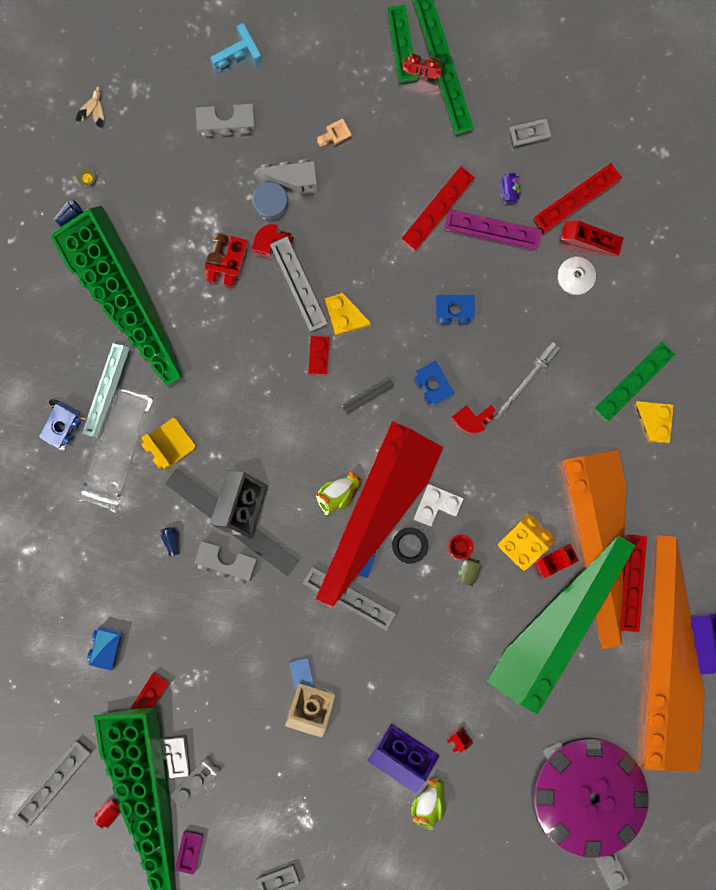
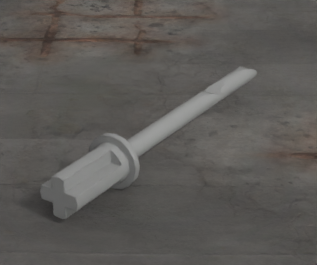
[494,342,561,421]

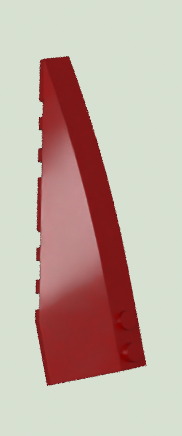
[315,421,443,607]

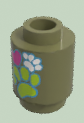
[458,557,482,587]

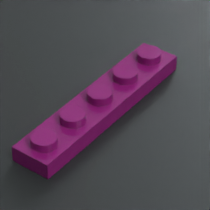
[445,209,542,249]

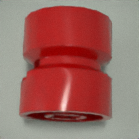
[448,534,474,559]

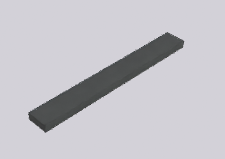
[165,469,298,576]

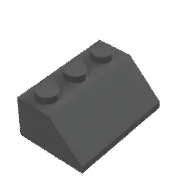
[210,470,268,539]

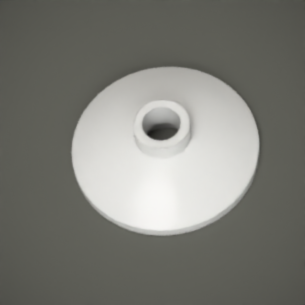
[558,257,596,295]

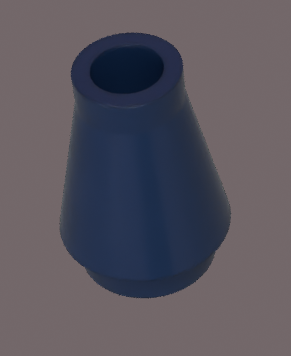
[54,199,82,226]
[159,527,180,556]

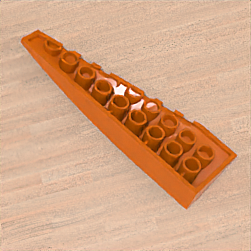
[562,450,626,649]

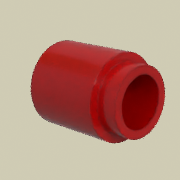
[93,799,120,829]

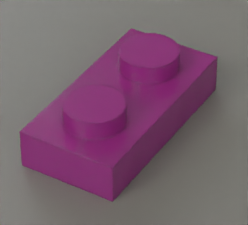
[175,831,203,875]

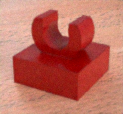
[447,727,473,753]

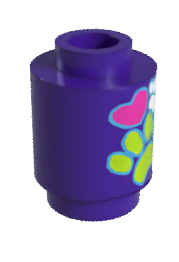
[501,173,521,202]

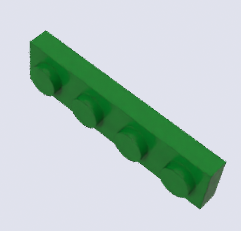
[387,4,418,83]

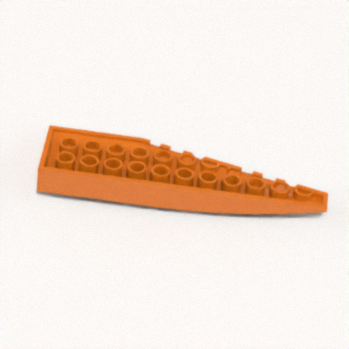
[641,535,705,772]

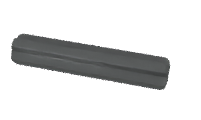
[342,378,394,414]

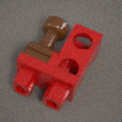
[204,232,249,287]

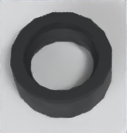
[392,527,429,564]

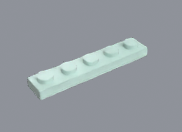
[82,343,129,439]

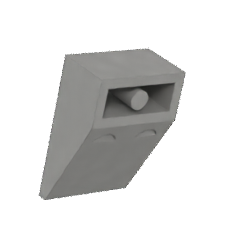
[257,159,318,194]

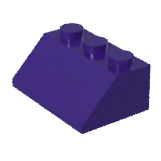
[691,612,716,675]
[368,723,440,793]

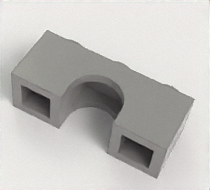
[196,104,255,137]
[194,541,258,584]

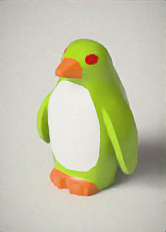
[316,471,361,515]
[411,778,446,830]

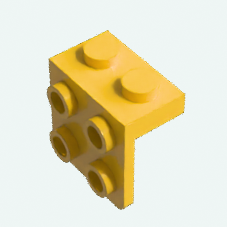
[141,418,195,470]
[498,513,555,571]

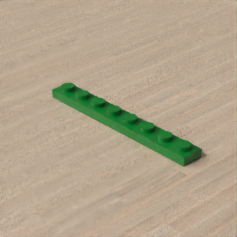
[413,0,474,135]

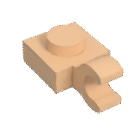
[317,119,352,147]

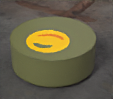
[77,167,96,187]

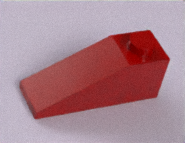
[561,220,624,256]

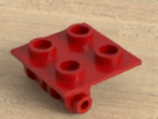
[403,54,443,79]

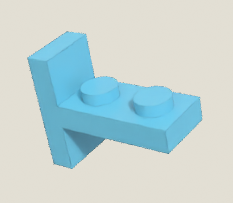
[210,23,262,69]

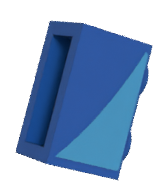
[87,627,123,671]

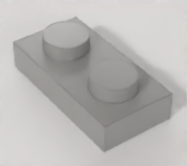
[509,118,551,147]
[257,865,300,890]

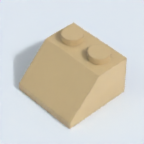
[285,683,335,738]

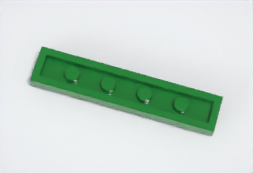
[594,341,676,422]

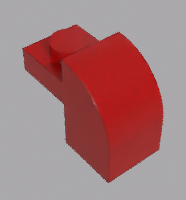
[251,224,295,257]
[451,405,496,434]
[536,543,579,578]

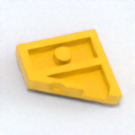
[324,293,370,335]
[635,401,673,443]

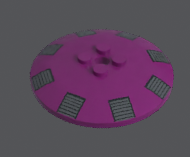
[534,739,649,858]

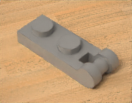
[170,756,221,809]

